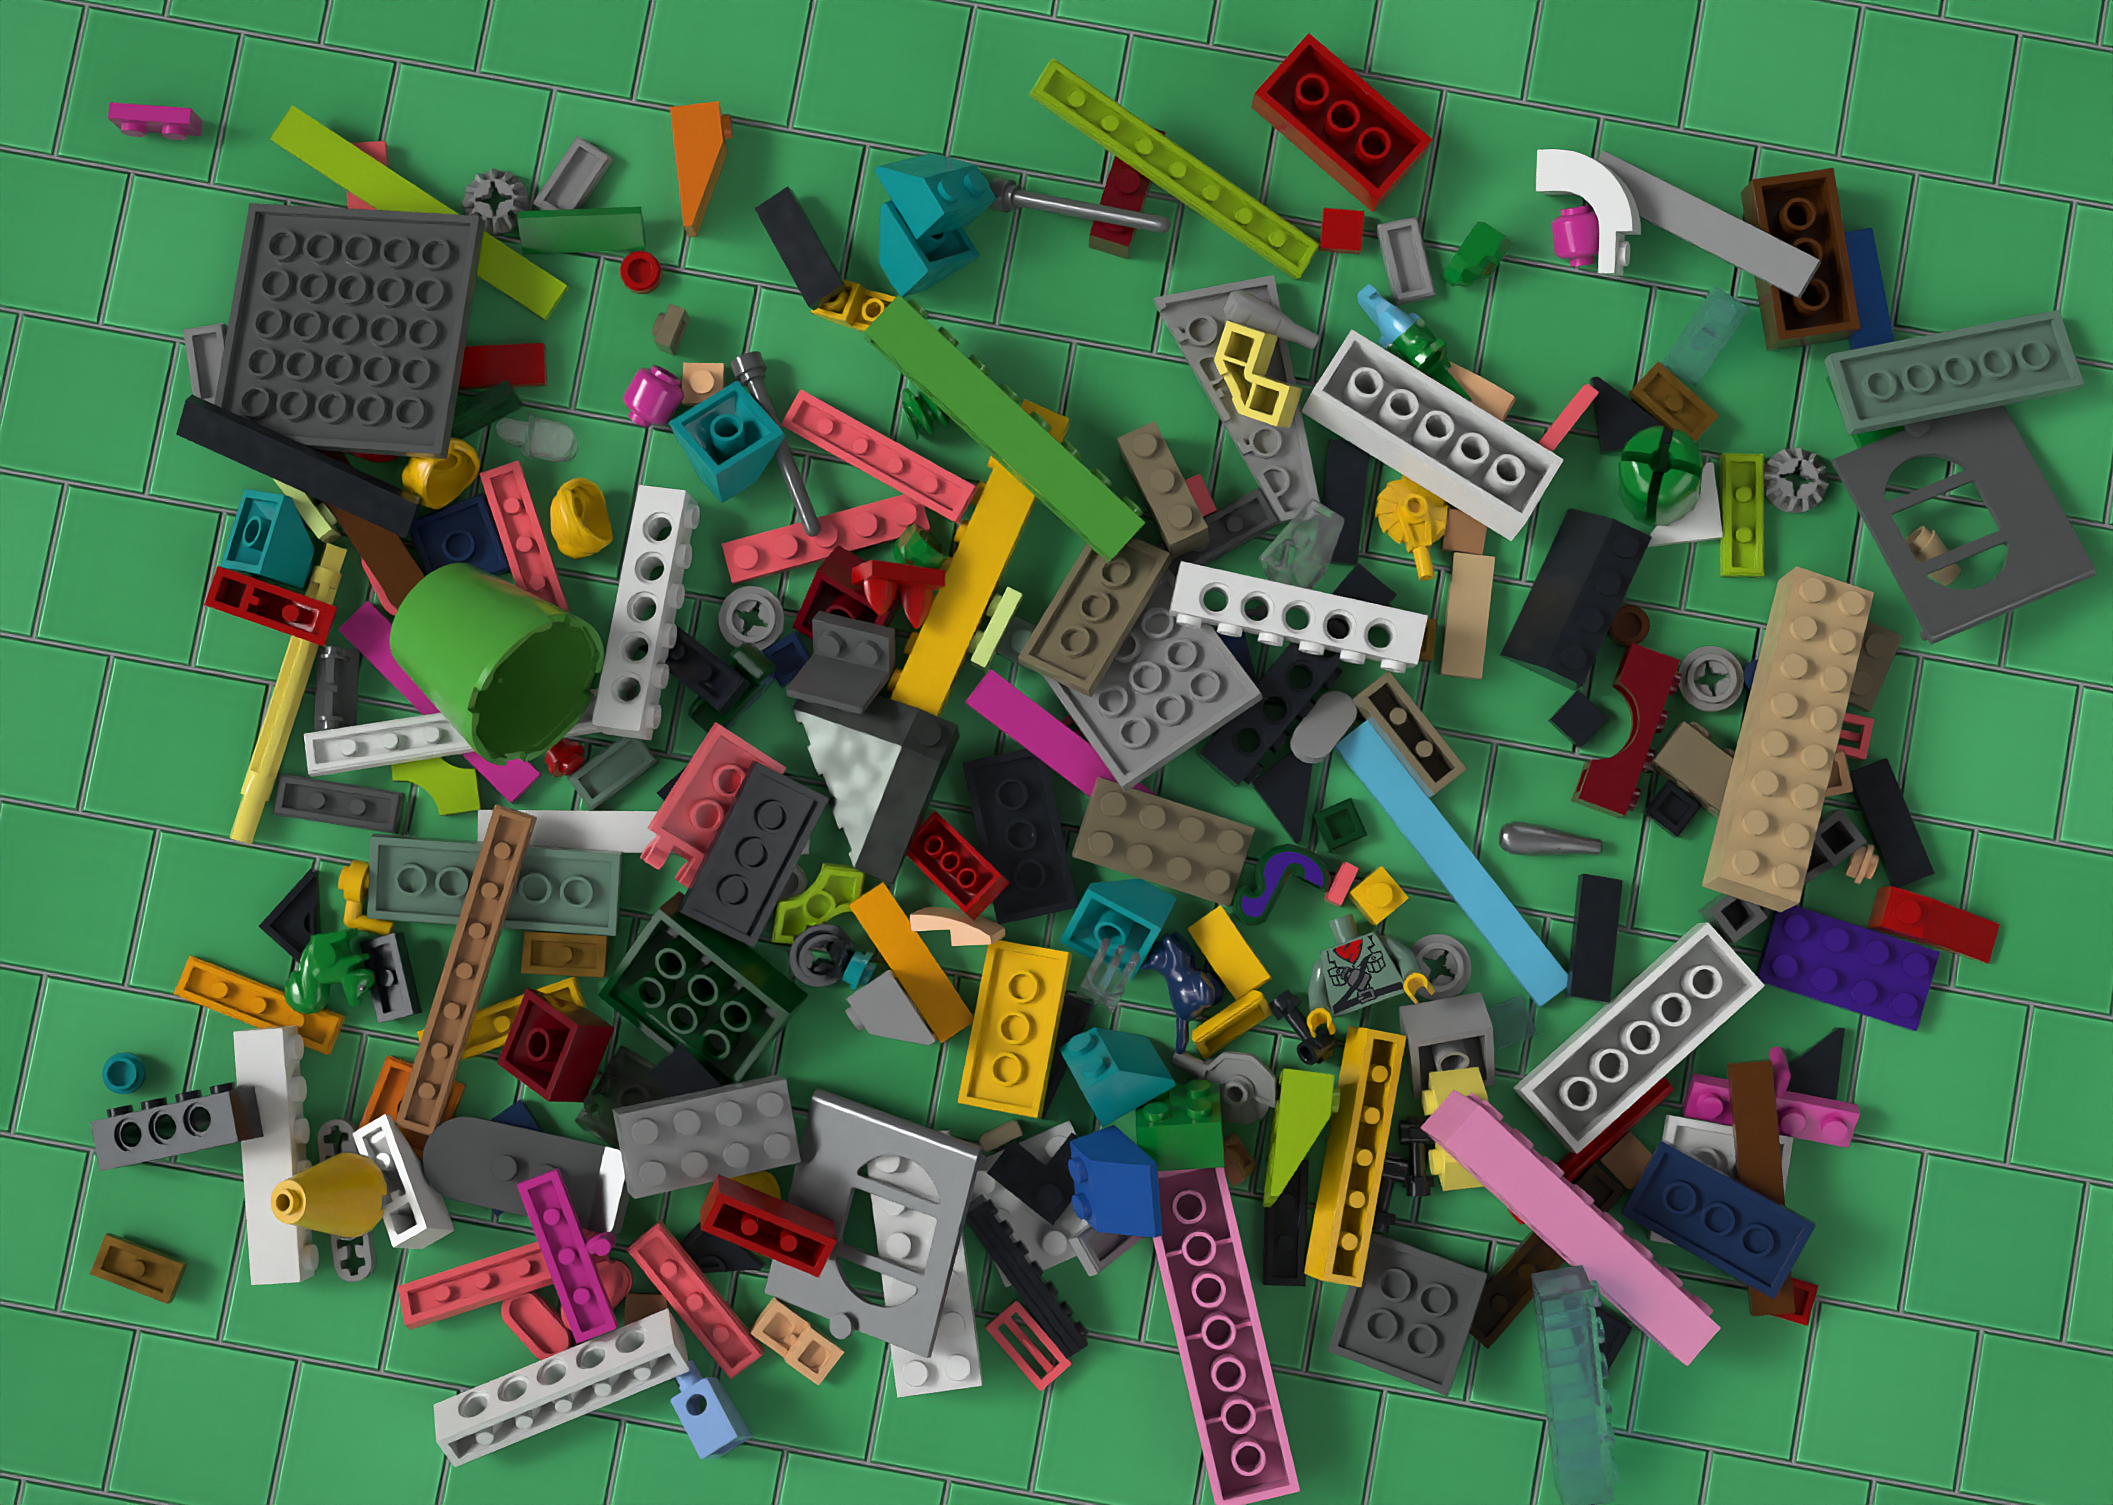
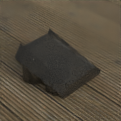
[575,1046,673,1149]

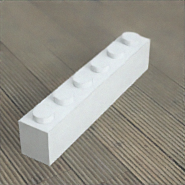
[233,1025,319,1285]

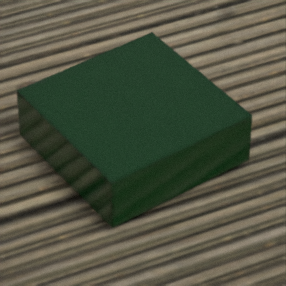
[1312,798,1367,852]

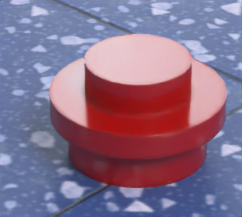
[544,738,584,777]

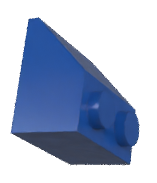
[1068,1125,1163,1238]

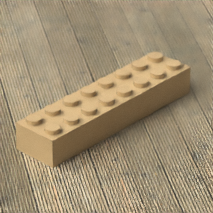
[1702,566,1874,912]

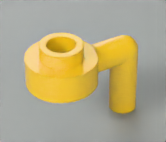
[338,859,395,936]

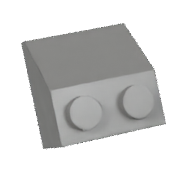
[845,970,939,1046]
[1399,992,1495,1099]

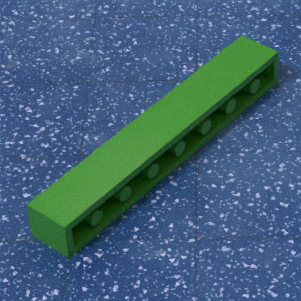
[864,295,1145,563]

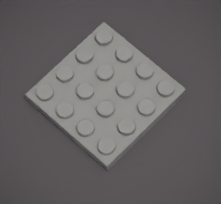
[1041,569,1263,792]

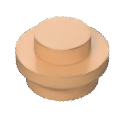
[1845,844,1879,885]

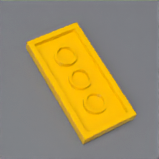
[957,940,1072,1119]

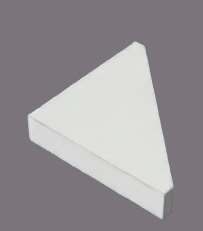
[1648,462,1723,547]

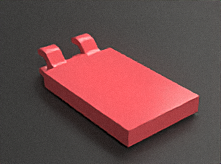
[640,722,787,888]

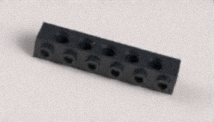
[1197,563,1397,787]

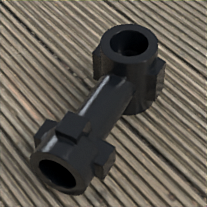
[1269,989,1337,1065]
[1398,1116,1435,1196]
[1372,1151,1408,1233]

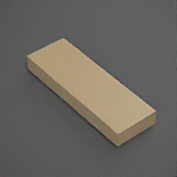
[1439,552,1495,680]

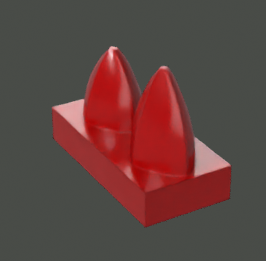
[852,560,945,629]

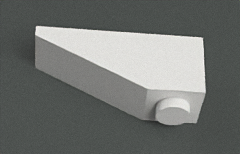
[352,1114,455,1249]

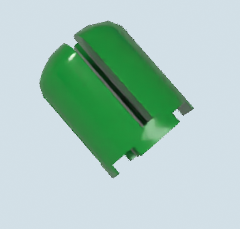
[1618,426,1703,526]

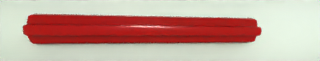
[1508,1077,1673,1225]

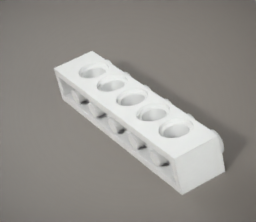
[591,485,700,740]
[1169,561,1428,673]
[434,1308,690,1467]

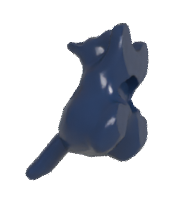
[1141,931,1224,1054]

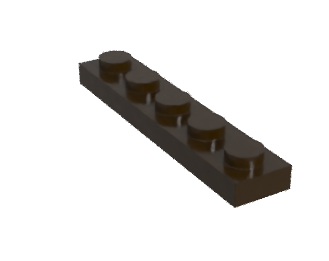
[1470,1163,1626,1349]

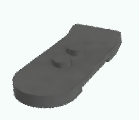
[423,1116,630,1235]

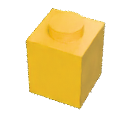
[1346,866,1409,926]

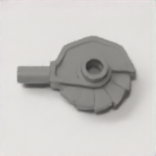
[1171,1051,1277,1125]

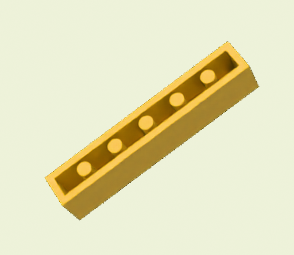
[1304,1025,1406,1287]

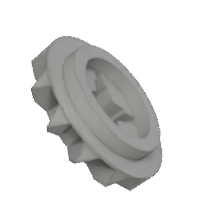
[462,168,529,234]
[1764,447,1829,513]
[718,586,785,650]
[1677,646,1744,712]
[1410,934,1471,1000]

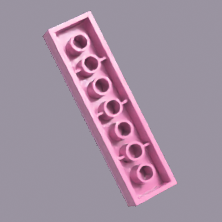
[1420,1090,1721,1366]
[1152,1167,1300,1505]

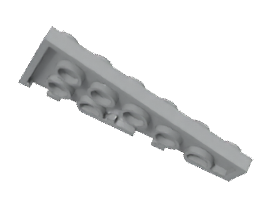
[1153,275,1322,524]

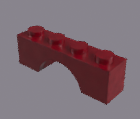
[1571,643,1682,818]

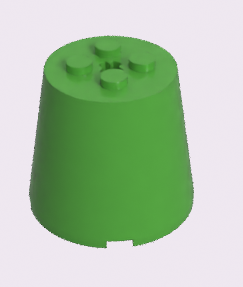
[390,563,604,766]

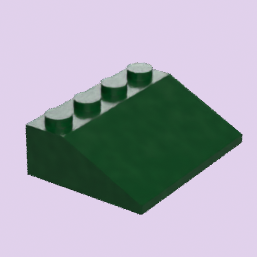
[598,891,808,1086]

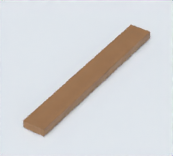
[395,804,537,1136]

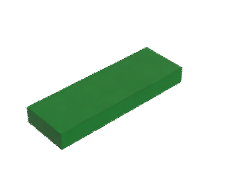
[517,206,646,255]

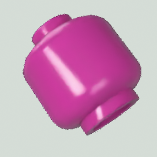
[1552,205,1599,267]
[623,364,684,428]

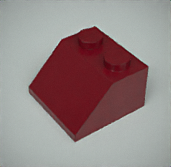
[792,545,901,639]
[497,988,615,1103]

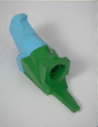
[1357,284,1472,402]

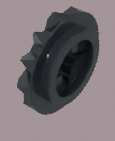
[787,921,854,987]

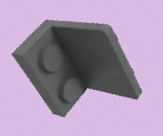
[787,611,896,714]

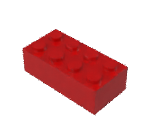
[1251,33,1433,213]

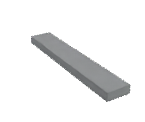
[1597,150,1821,299]

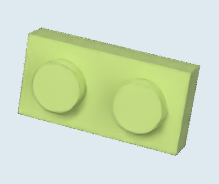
[273,479,342,544]
[967,587,1023,672]

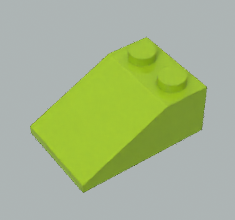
[1263,1068,1341,1207]

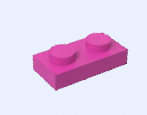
[108,102,203,140]

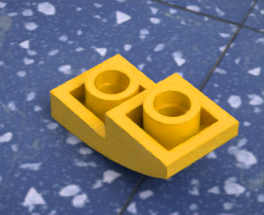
[810,279,896,333]
[1187,905,1272,1000]

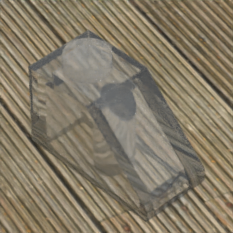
[1259,498,1344,590]

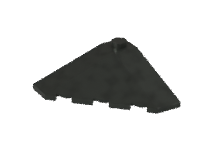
[792,695,960,886]

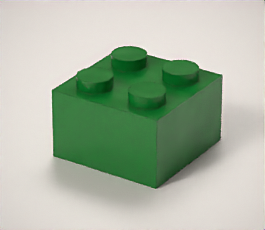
[1136,1080,1225,1171]

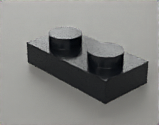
[360,932,422,1024]

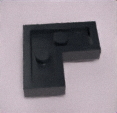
[987,1132,1079,1226]

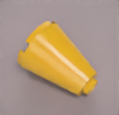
[271,1153,387,1238]

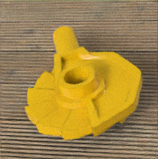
[1375,475,1449,581]

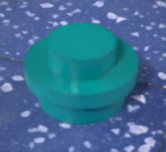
[842,950,878,991]
[102,1052,146,1094]

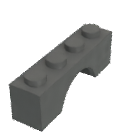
[1698,808,1867,944]

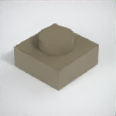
[652,304,690,356]

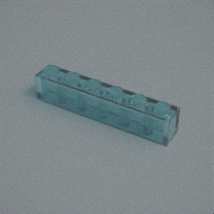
[1531,1265,1619,1505]

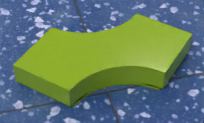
[391,757,483,816]
[770,862,865,944]

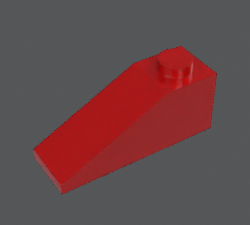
[204,566,339,647]
[1867,886,2000,964]

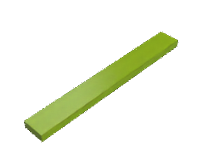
[1028,58,1320,280]
[270,105,569,322]

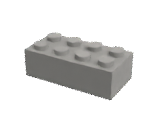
[613,1075,801,1199]

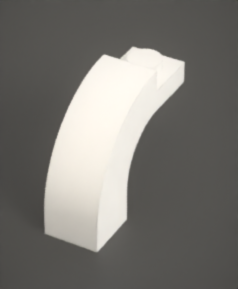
[1536,149,1641,276]

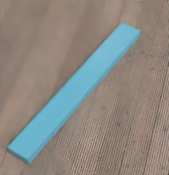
[1334,720,1568,1007]

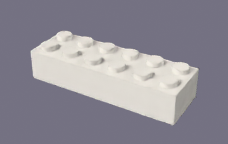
[1301,330,1564,541]
[1513,922,1765,1154]
[867,1129,983,1398]

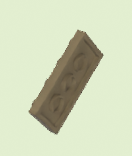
[1018,537,1173,697]
[1071,777,1255,907]

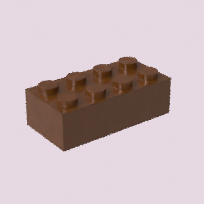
[1741,168,1861,351]

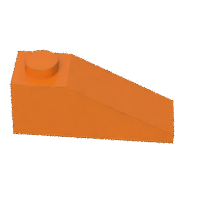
[670,101,733,237]

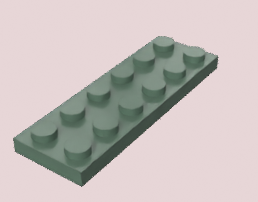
[1824,310,2085,436]
[367,834,623,936]

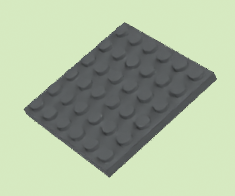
[214,203,485,459]

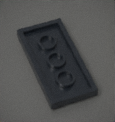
[963,749,1078,925]
[677,760,829,948]

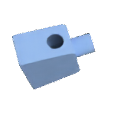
[671,1360,753,1460]

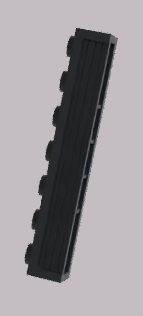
[965,1194,1088,1359]

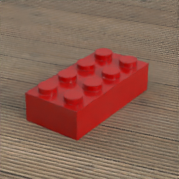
[907,811,1010,920]

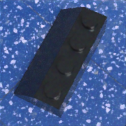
[1500,508,1652,691]

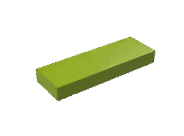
[1719,453,1764,578]

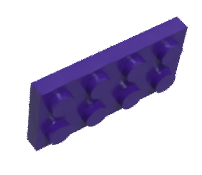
[1755,906,1940,1031]

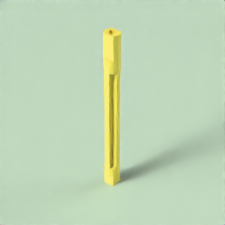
[229,543,347,845]

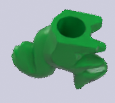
[284,928,376,1015]

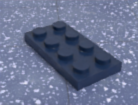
[1621,1138,1816,1299]

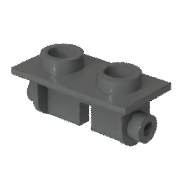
[314,646,360,731]

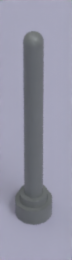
[989,177,1171,233]
[730,351,821,537]

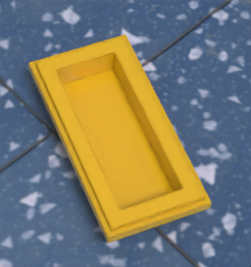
[1192,990,1272,1059]

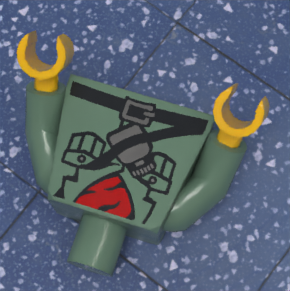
[1307,913,1435,1038]

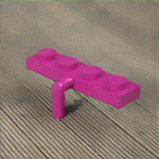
[1682,1046,1860,1148]
[517,1167,619,1344]

